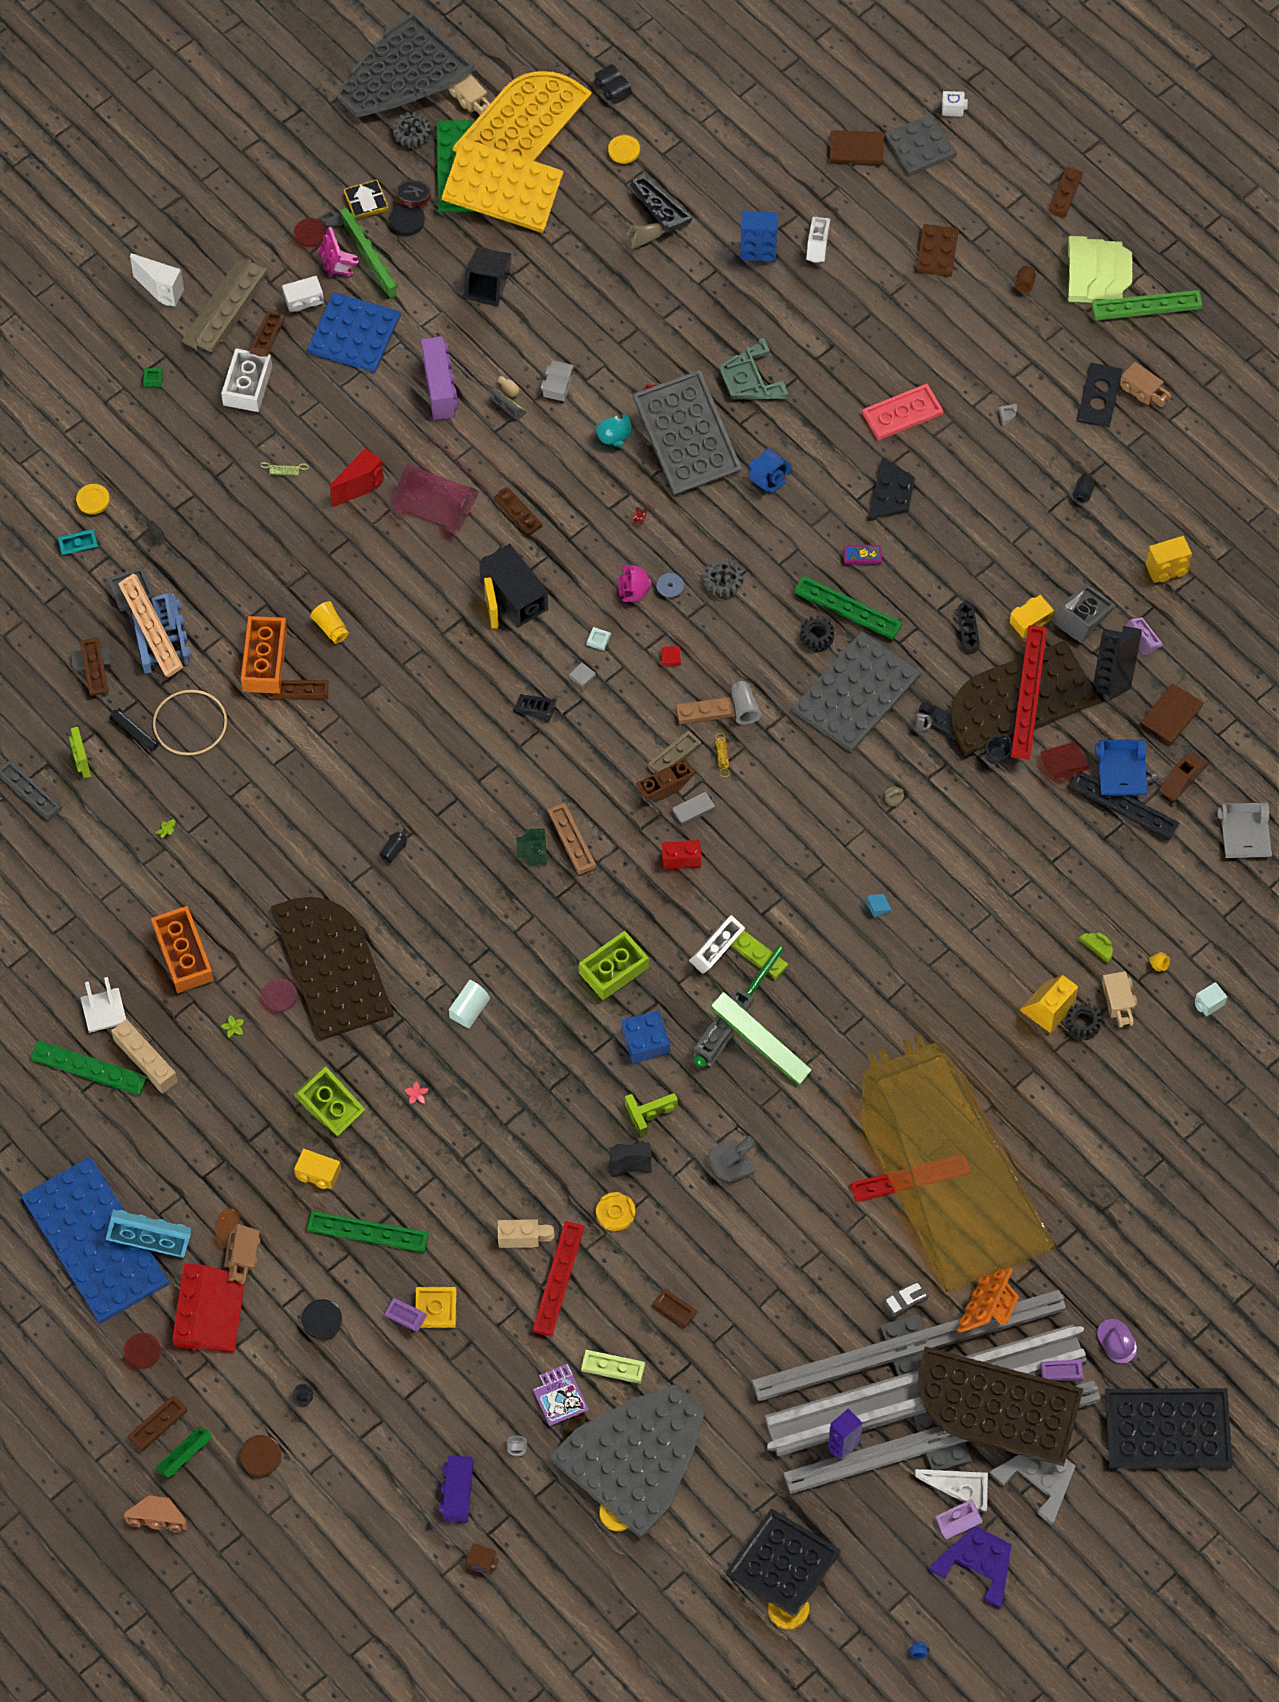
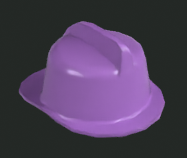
[1097,1319,1137,1364]

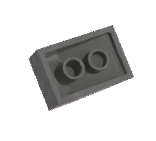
[1051,584,1116,643]

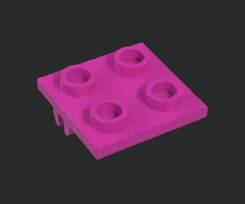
[318,227,359,278]

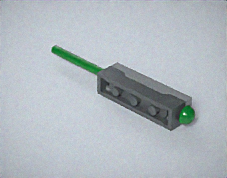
[694,945,784,1067]

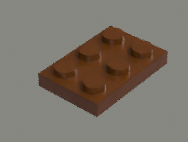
[916,224,959,276]

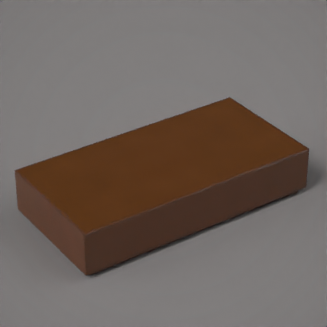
[653,1288,697,1328]

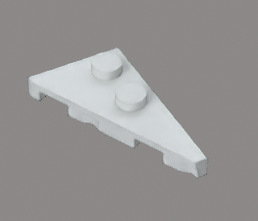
[915,1469,988,1513]

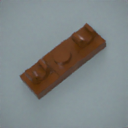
[494,487,542,537]

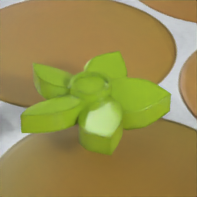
[155,819,176,838]
[221,1015,244,1038]

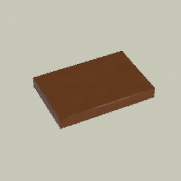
[830,130,884,165]
[1140,683,1203,745]

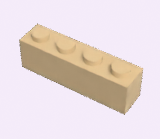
[111,1019,178,1094]

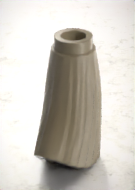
[626,222,666,249]

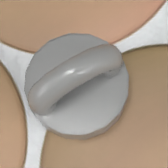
[507,1436,527,1457]

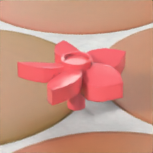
[405,1081,428,1104]

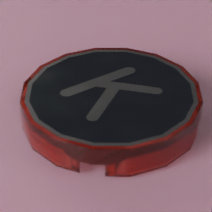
[396,180,431,208]

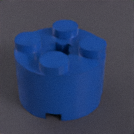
[749,448,791,493]

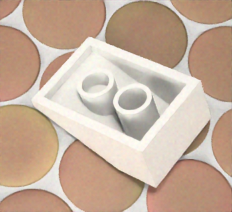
[130,253,184,307]

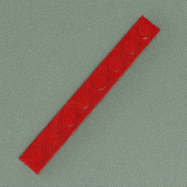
[1011,625,1047,760]

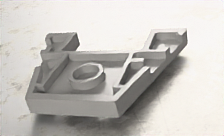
[990,1455,1075,1525]

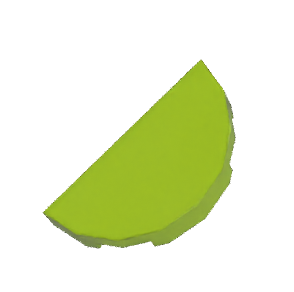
[1079,933,1113,963]

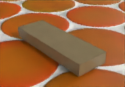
[647,730,702,774]

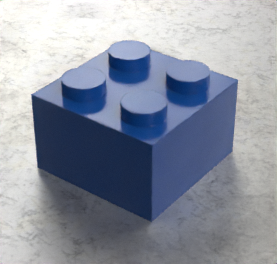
[621,1010,670,1064]

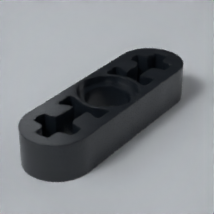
[957,602,980,654]

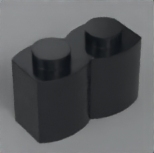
[594,64,632,104]

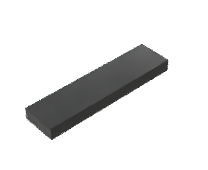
[0,760,62,821]

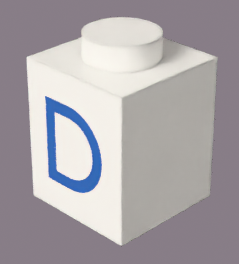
[942,91,968,117]

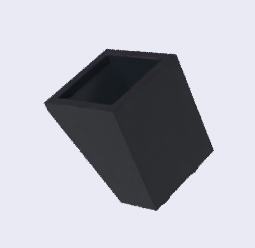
[464,247,512,306]

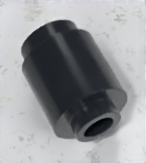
[1072,475,1095,503]

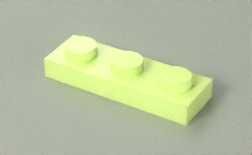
[581,1350,645,1384]

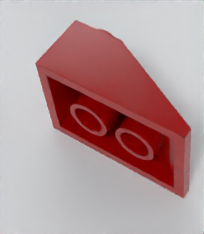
[329,448,384,506]

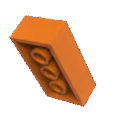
[241,616,287,694]
[151,906,214,993]

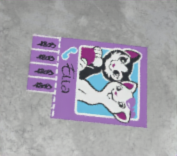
[533,1364,589,1426]

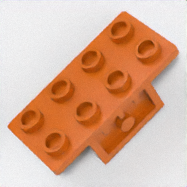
[957,1267,1019,1333]

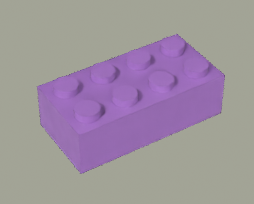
[421,336,458,420]

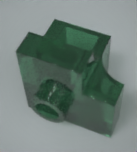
[516,828,547,866]

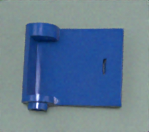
[1095,740,1147,795]

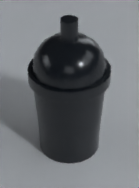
[379,829,407,863]

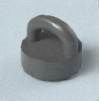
[914,712,932,732]

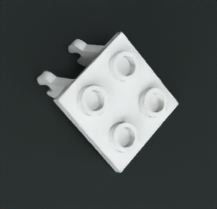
[80,977,126,1033]

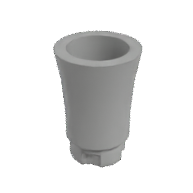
[731,681,762,725]

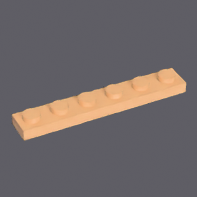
[118,574,184,677]

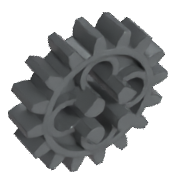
[393,112,431,148]
[703,558,744,597]

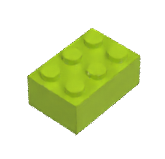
[579,931,649,1001]

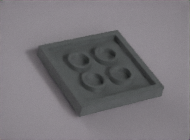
[885,114,957,176]

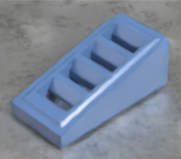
[151,593,176,632]

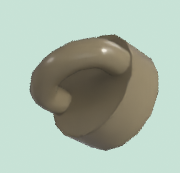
[885,786,904,806]

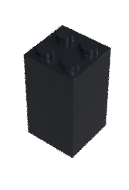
[479,544,549,628]

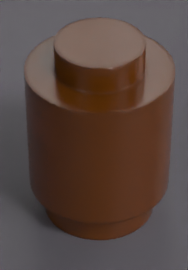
[1015,266,1036,293]

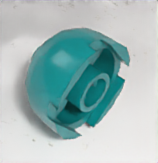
[594,415,632,447]

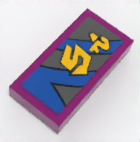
[844,545,882,565]

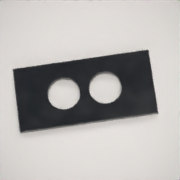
[1078,362,1122,427]

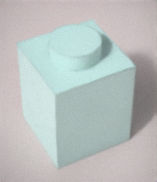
[1195,982,1227,1017]

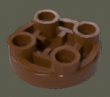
[240,1435,282,1478]

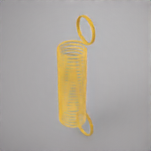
[715,733,730,777]

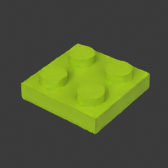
[69,727,91,778]

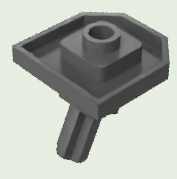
[707,1136,755,1182]

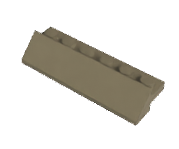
[182,258,267,352]

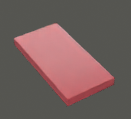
[862,384,944,441]

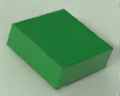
[143,368,163,387]

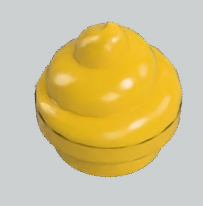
[1149,952,1170,972]

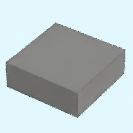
[569,663,596,688]

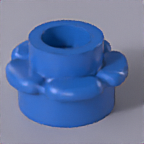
[909,1641,930,1659]

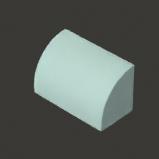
[449,980,490,1029]

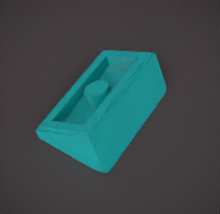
[57,529,98,555]

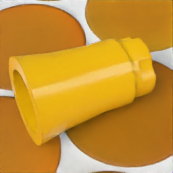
[310,601,349,644]

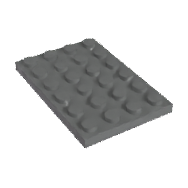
[632,370,742,495]
[792,632,921,753]

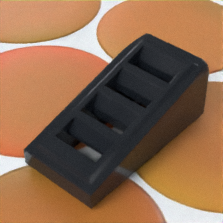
[514,694,556,722]

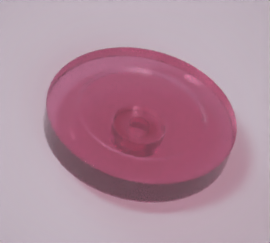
[262,978,297,1012]

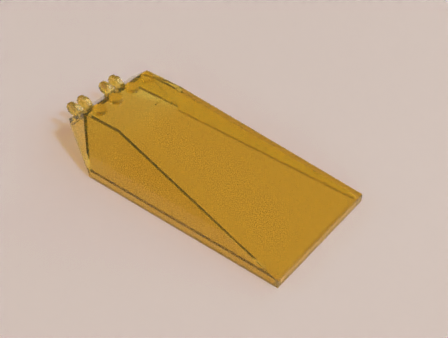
[860,1034,1055,1292]

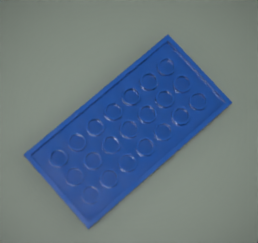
[21,1156,170,1324]

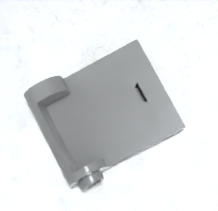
[1217,802,1272,858]

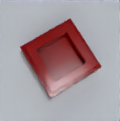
[661,646,681,666]

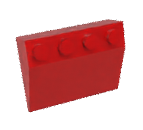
[173,1263,245,1353]

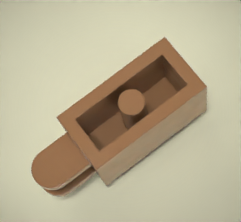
[1120,362,1172,407]
[224,1224,260,1284]

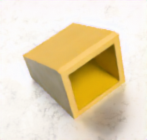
[1020,975,1078,1034]

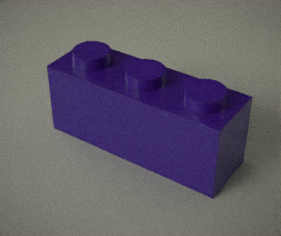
[828,1408,863,1459]
[439,1455,474,1522]

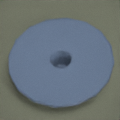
[656,573,684,597]

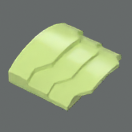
[1068,236,1132,302]

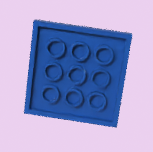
[308,292,401,373]

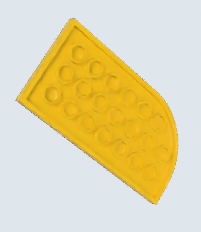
[453,71,592,161]

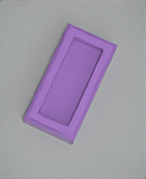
[384,1298,427,1332]
[1040,1359,1083,1382]

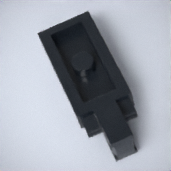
[918,702,957,741]

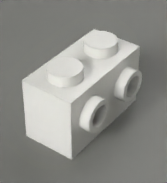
[282,276,324,312]

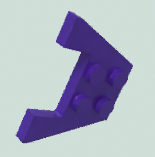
[929,1526,1012,1609]

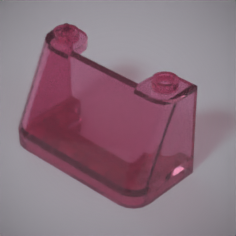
[390,464,479,533]

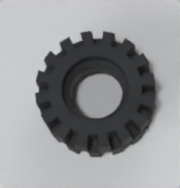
[800,615,834,652]
[1065,1002,1102,1040]

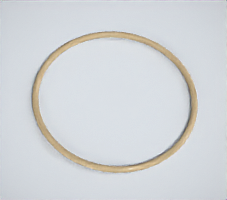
[153,690,227,755]

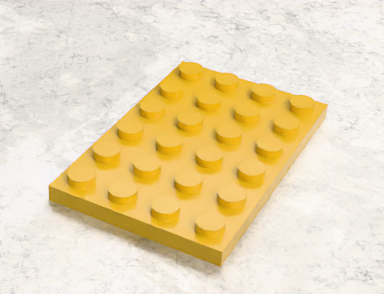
[441,138,563,233]

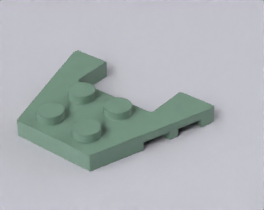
[719,338,788,399]

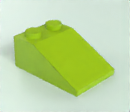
[293,1066,366,1137]

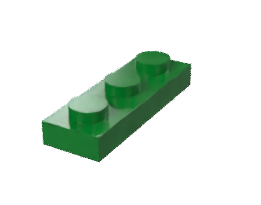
[155,1426,213,1478]

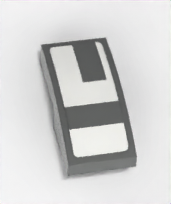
[882,1281,929,1318]

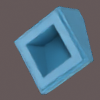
[866,894,892,918]

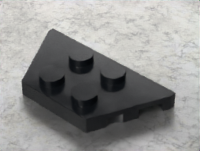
[869,457,915,520]

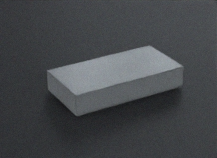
[672,792,715,825]

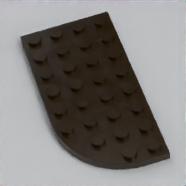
[951,640,1100,756]
[271,897,394,1041]
[918,1346,1084,1466]

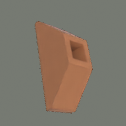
[124,1496,188,1532]

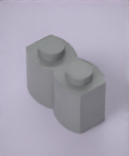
[541,361,574,401]

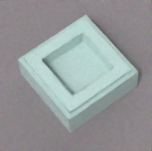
[587,627,611,651]

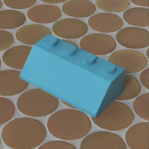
[106,1210,191,1258]

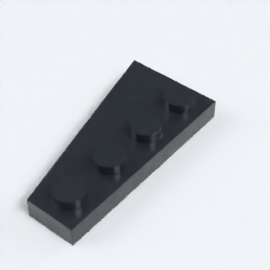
[630,175,693,233]

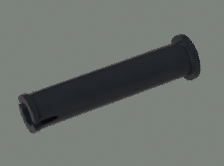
[109,707,159,752]

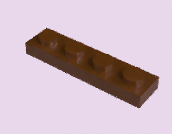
[250,312,285,357]

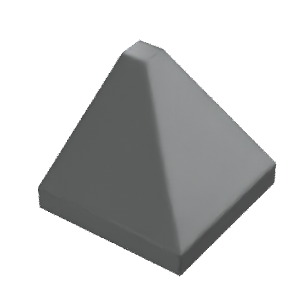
[317,210,343,226]

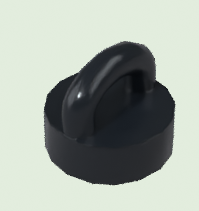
[293,1384,313,1405]

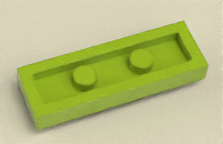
[731,930,788,980]

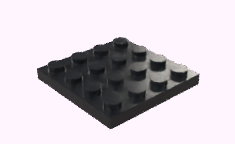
[726,1508,841,1618]

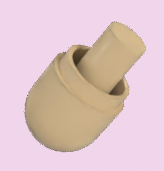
[498,376,519,398]

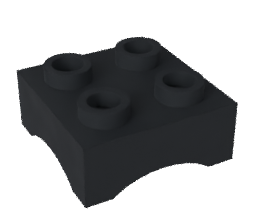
[610,1141,652,1177]

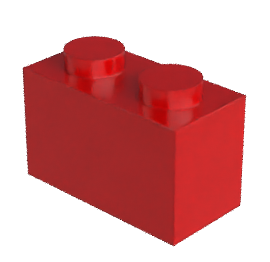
[662,840,702,870]

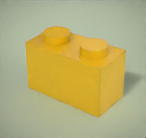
[1010,595,1054,639]
[294,1148,341,1190]

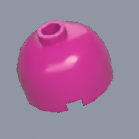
[618,565,651,602]

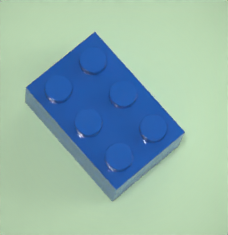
[740,210,778,262]

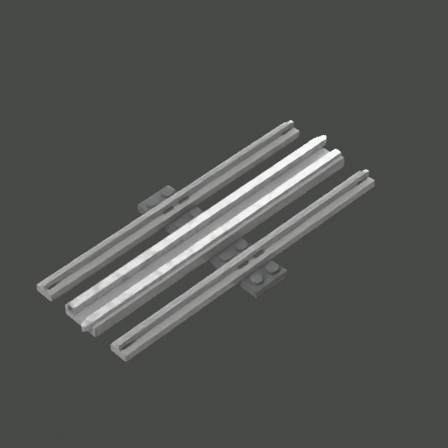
[752,1290,1100,1494]

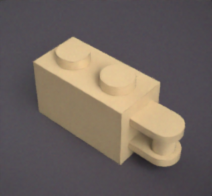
[449,74,490,115]
[1102,971,1137,1028]
[498,1219,554,1248]

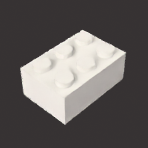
[222,349,272,412]

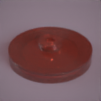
[294,218,326,247]
[124,1333,161,1369]

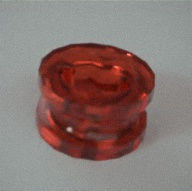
[633,507,647,525]

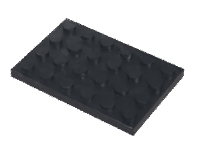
[1105,1388,1233,1469]

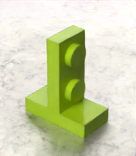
[625,1093,678,1138]

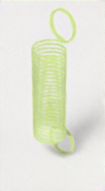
[261,462,309,476]

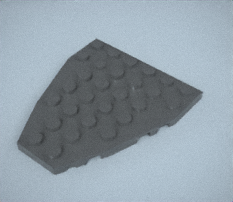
[336,12,476,118]
[549,1384,705,1539]

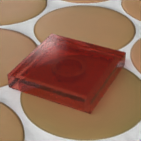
[1039,742,1089,780]

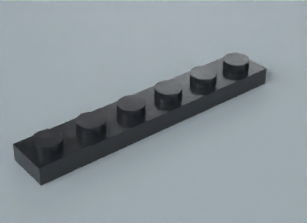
[1069,770,1180,841]

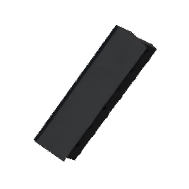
[1093,626,1142,701]

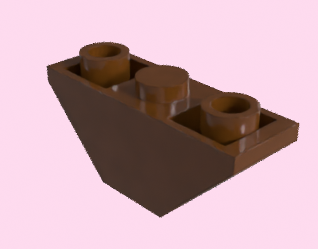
[1159,752,1209,802]
[636,758,695,800]

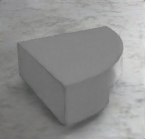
[999,404,1017,425]

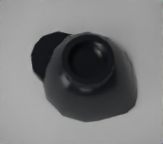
[985,734,1012,764]

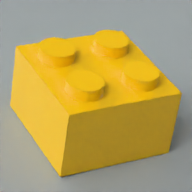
[1146,536,1192,583]

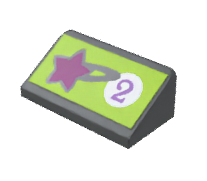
[491,388,527,420]

